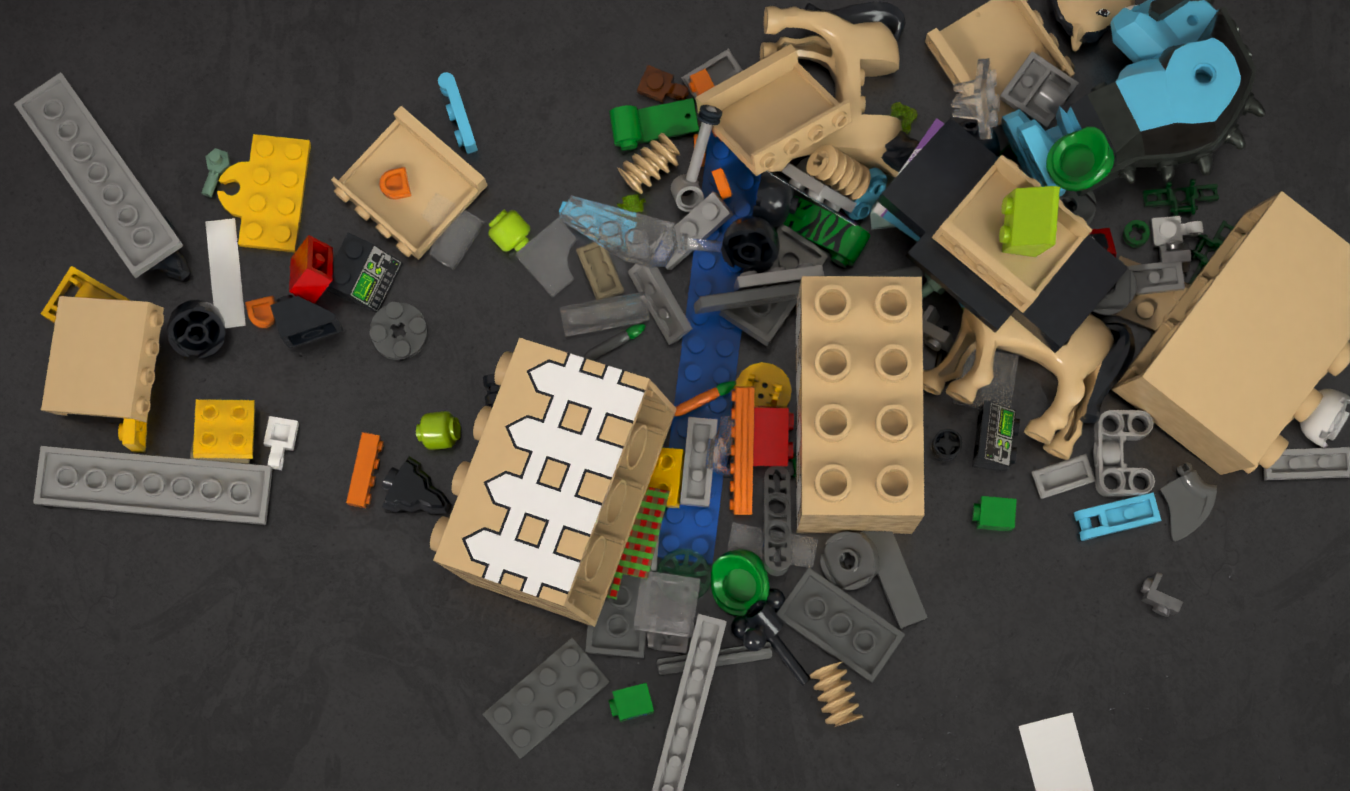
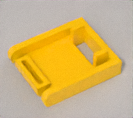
[41,266,130,323]

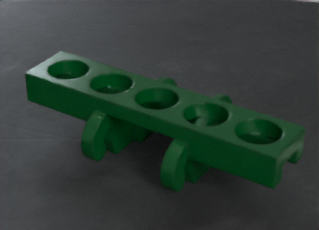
[1142,179,1219,216]
[1189,220,1234,284]

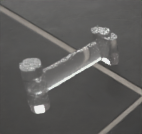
[678,233,726,262]

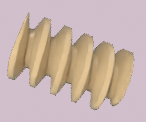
[618,133,680,194]
[806,144,871,200]
[810,661,863,727]

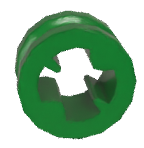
[1123,220,1150,248]

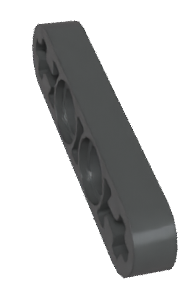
[763,466,791,576]

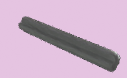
[657,641,772,675]

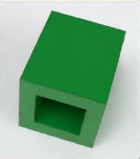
[972,496,1017,531]
[609,682,654,722]

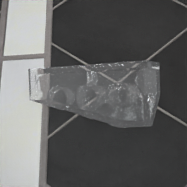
[559,196,678,268]

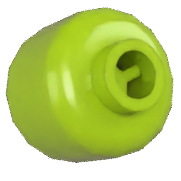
[488,209,530,252]
[416,411,461,450]

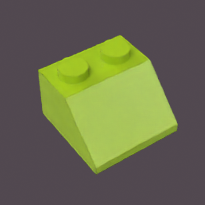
[999,186,1060,257]

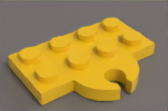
[217,134,311,253]

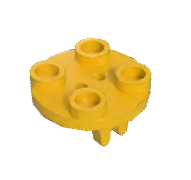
[736,362,792,406]

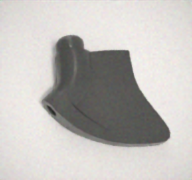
[1159,462,1217,541]

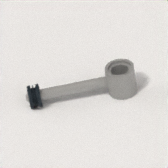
[671,105,723,212]

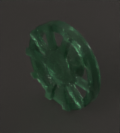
[656,548,711,604]

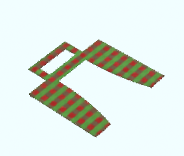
[606,487,670,600]

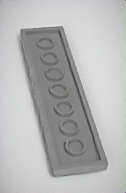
[14,72,183,278]
[33,446,273,525]

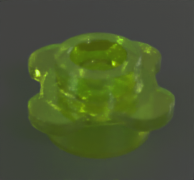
[890,102,918,134]
[617,194,646,214]

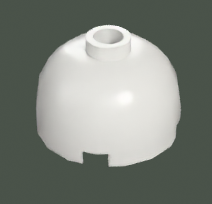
[1300,389,1350,448]

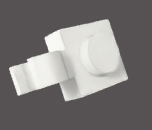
[1150,216,1203,249]
[263,416,299,470]

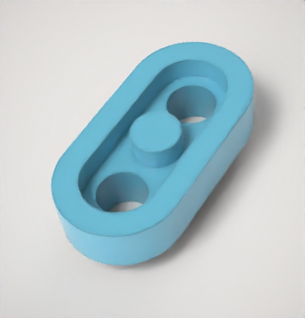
[843,168,888,220]

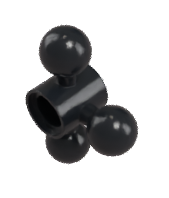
[731,588,785,651]

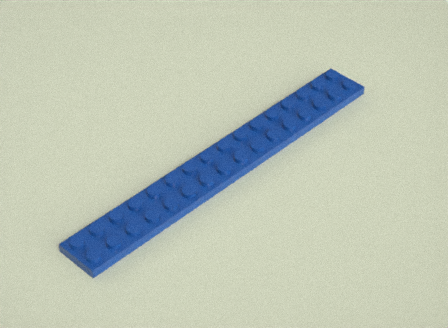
[658,130,761,565]

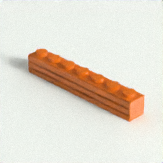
[729,386,754,515]

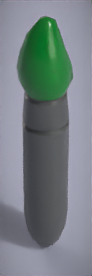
[583,324,646,361]

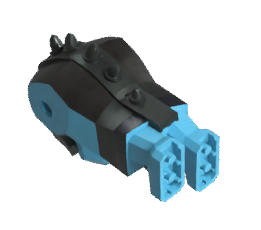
[1001,0,1265,197]

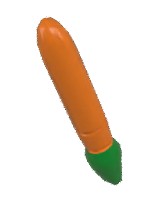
[674,381,736,416]

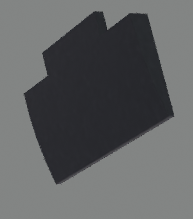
[877,117,1128,353]

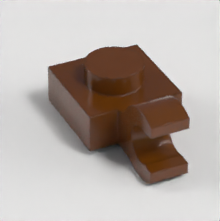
[637,65,689,103]

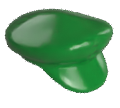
[1046,127,1114,191]
[711,549,770,616]

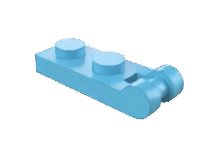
[438,72,478,154]
[1074,493,1161,541]

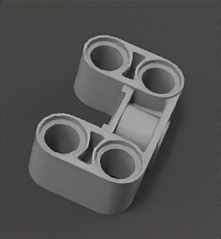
[1093,410,1155,498]

